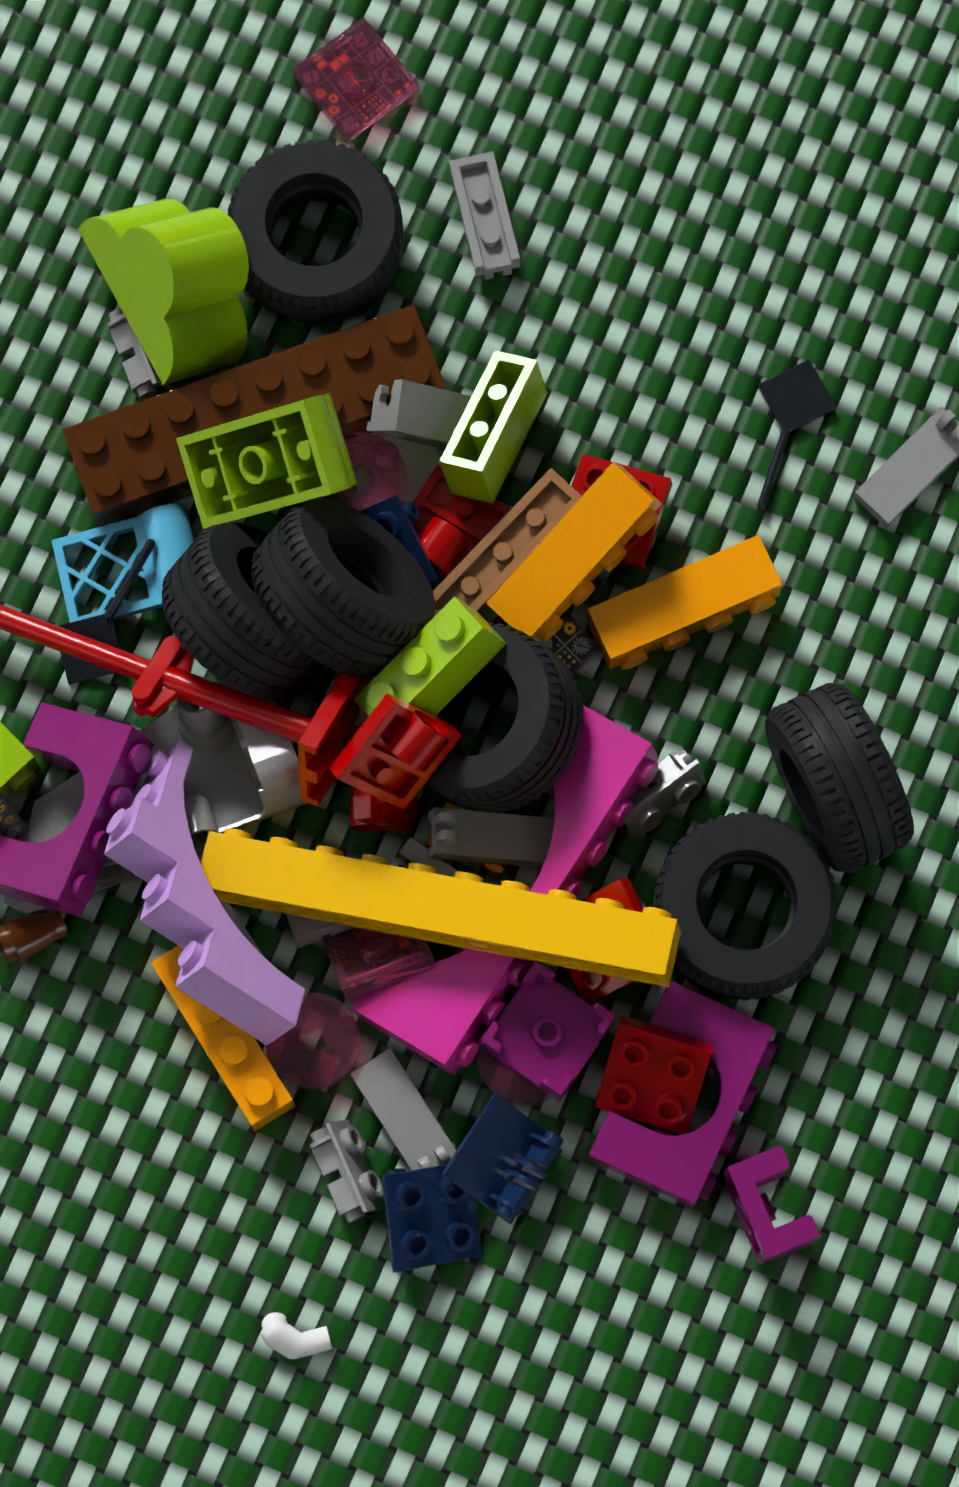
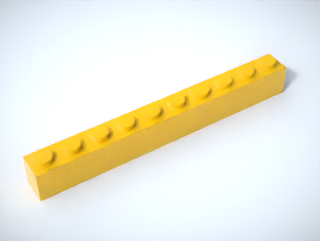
[201,828,681,987]

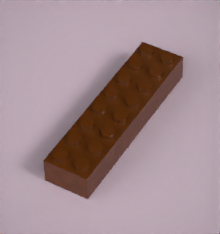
[62,304,446,527]

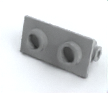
[107,308,178,399]
[625,750,706,840]
[309,1119,385,1223]

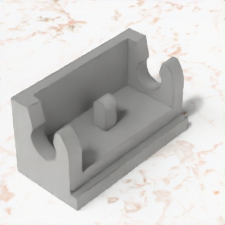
[366,379,472,448]

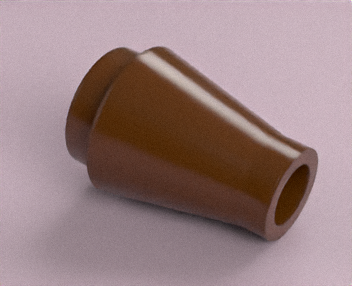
[0,910,68,964]

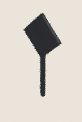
[757,359,837,510]
[59,539,156,685]

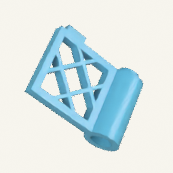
[51,503,195,623]

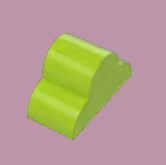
[78,198,249,385]
[176,393,357,529]

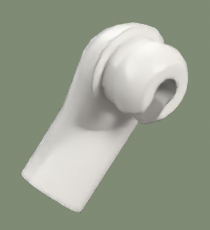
[261,1312,332,1359]

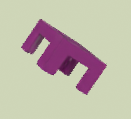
[480,961,616,1102]
[722,1145,821,1266]

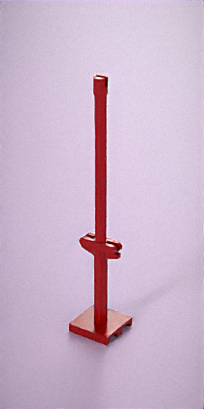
[0,605,359,807]

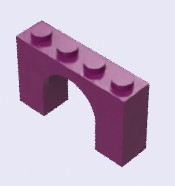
[0,702,155,918]
[588,981,778,1208]

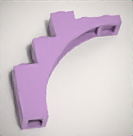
[104,739,305,1046]

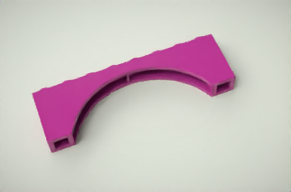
[351,705,659,1076]

